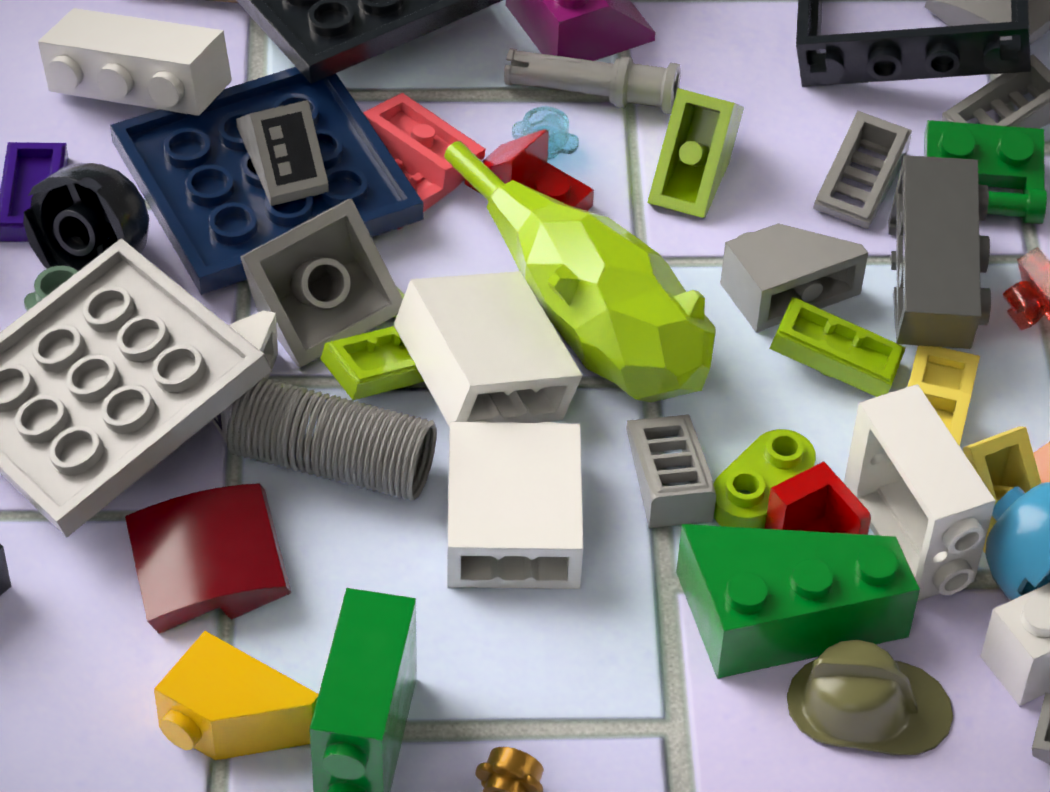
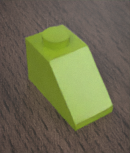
[647,88,744,218]

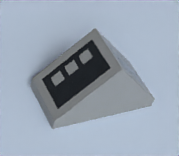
[236,100,329,206]

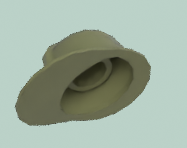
[787,640,953,755]

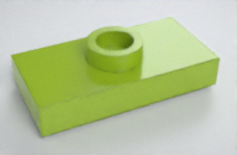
[769,297,906,397]
[321,326,424,401]

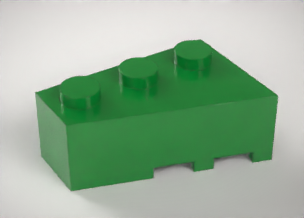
[676,524,920,679]

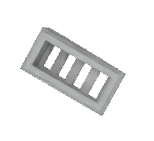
[942,54,1050,129]
[813,110,912,229]
[626,414,716,528]

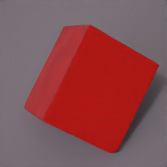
[764,461,871,535]

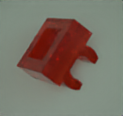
[1003,247,1050,331]

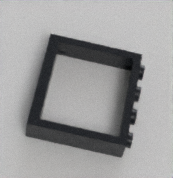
[796,0,1031,87]

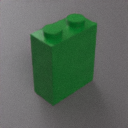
[310,588,417,792]

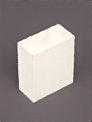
[394,271,583,426]
[447,421,583,589]

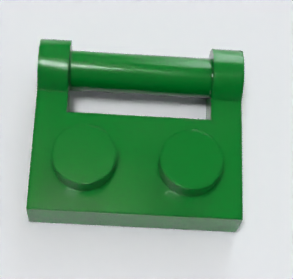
[924,120,1047,224]

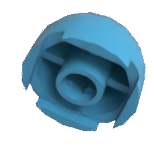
[985,482,1050,601]

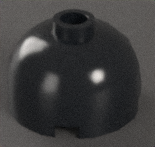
[23,163,150,271]

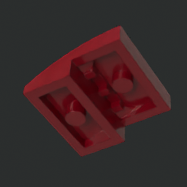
[125,483,292,634]

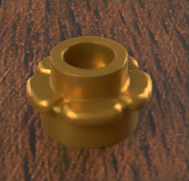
[475,747,544,792]

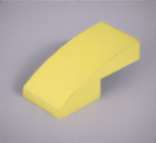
[907,346,980,446]

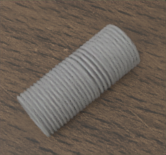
[226,378,437,502]

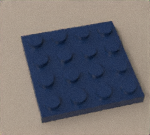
[110,67,424,295]

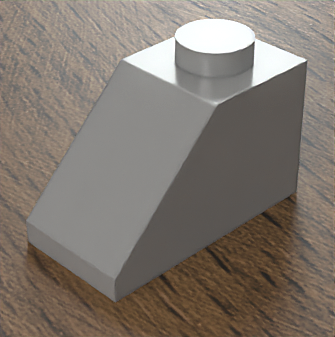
[720,223,868,332]

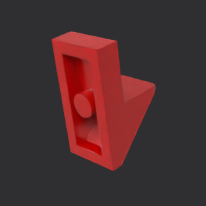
[464,129,594,211]

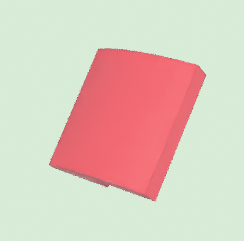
[363,93,486,230]

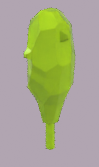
[444,141,716,403]

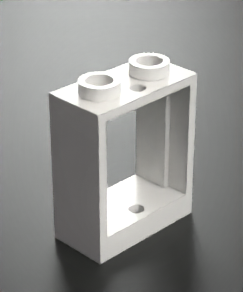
[844,384,996,601]

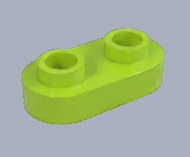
[713,429,816,529]

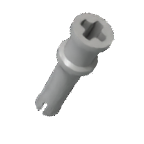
[504,48,681,114]

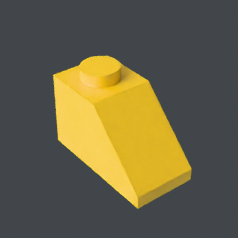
[154,631,318,761]

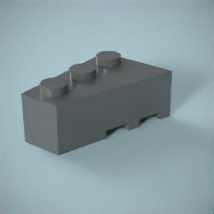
[888,155,991,349]

